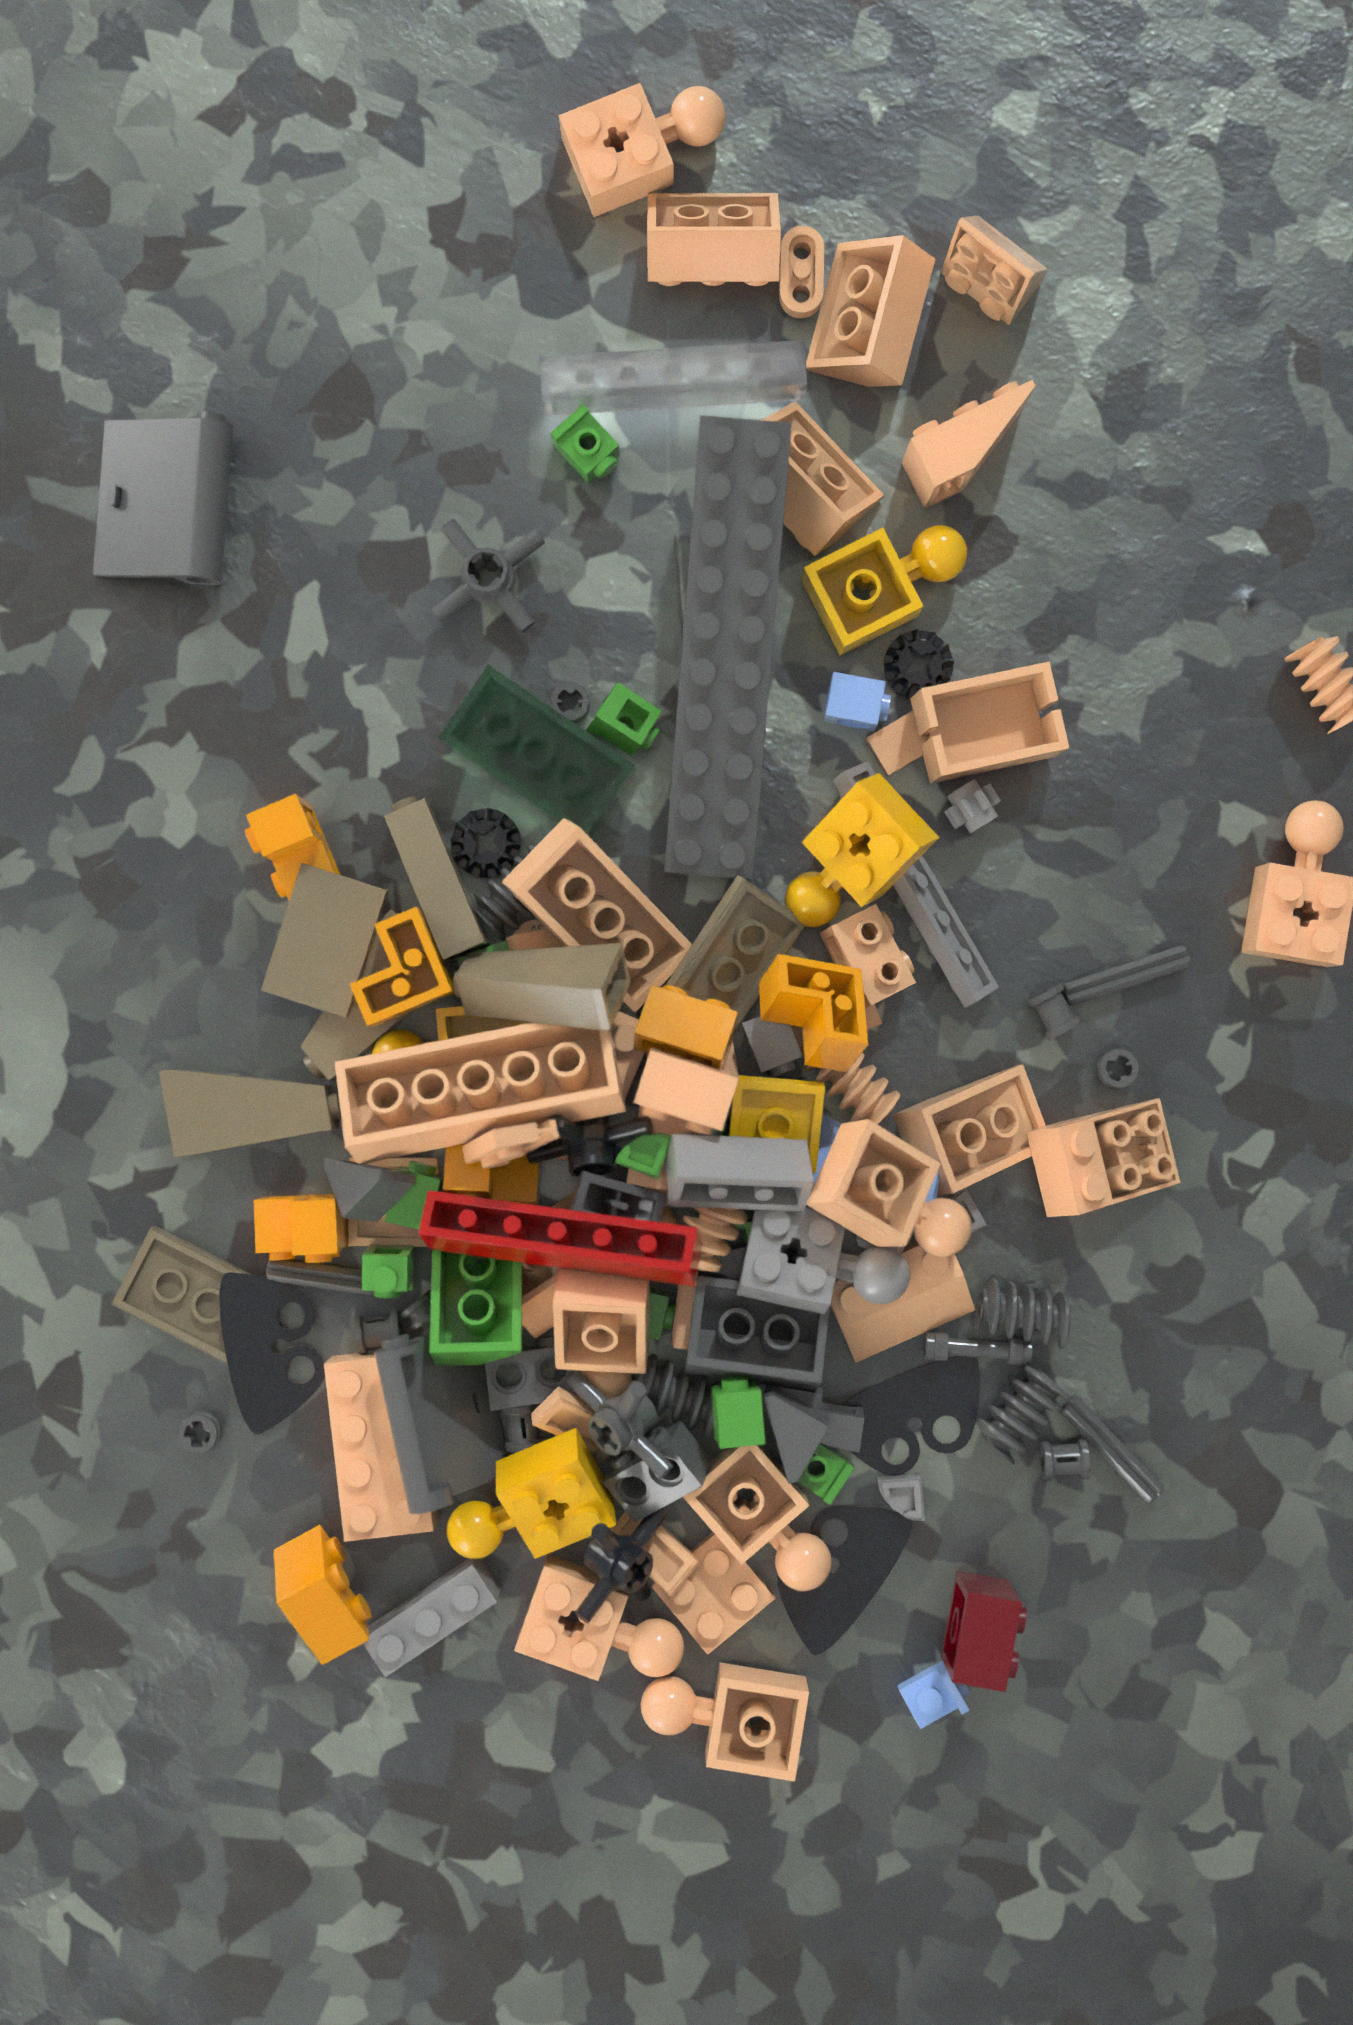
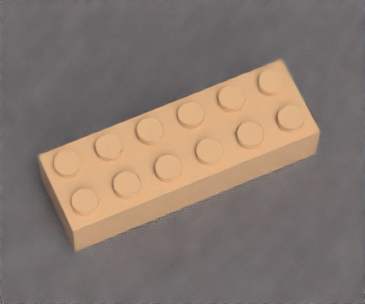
[335,1022,626,1165]

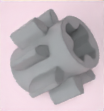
[944,779,1001,834]

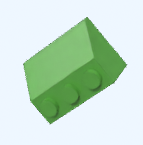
[430,1250,522,1366]

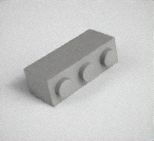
[665,1134,814,1211]
[363,1558,501,1677]

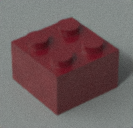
[941,1570,1027,1692]

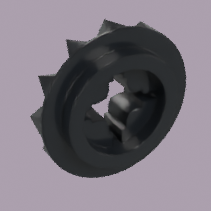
[884,629,954,699]
[450,808,521,878]

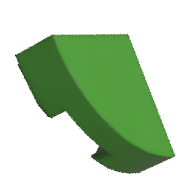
[615,1133,672,1179]

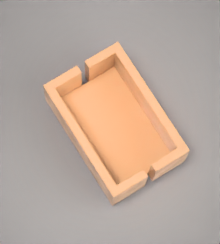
[910,662,1069,784]

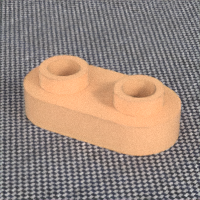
[779,226,824,318]

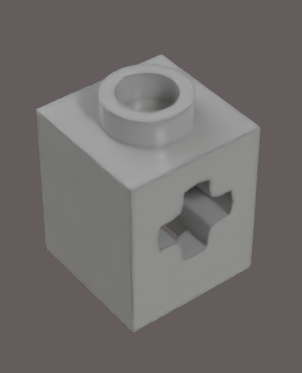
[741,1016,803,1077]

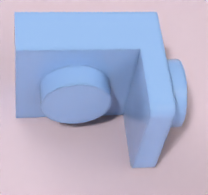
[897,1660,971,1729]

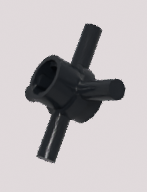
[526,1114,653,1177]
[575,1508,668,1624]

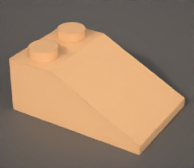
[893,1064,1046,1195]

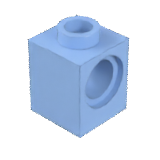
[823,672,891,731]

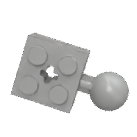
[736,1208,910,1314]

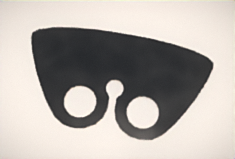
[219,1272,325,1435]
[841,1356,980,1476]
[777,1505,912,1655]

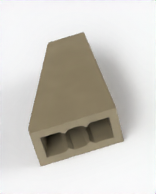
[384,796,491,963]
[300,909,454,1081]
[453,943,631,1030]
[159,1069,342,1158]

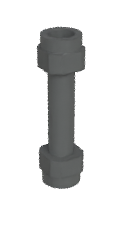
[923,1332,1032,1365]

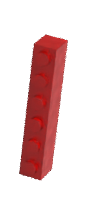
[418,1190,703,1287]

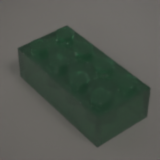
[438,664,636,838]

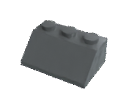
[684,1276,830,1391]

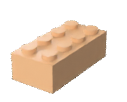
[502,818,692,1013]
[324,1351,439,1542]

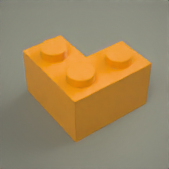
[245,794,341,900]
[350,907,455,1027]
[759,954,868,1072]
[633,985,738,1070]
[443,1143,542,1206]
[254,1194,349,1263]
[274,1525,372,1665]

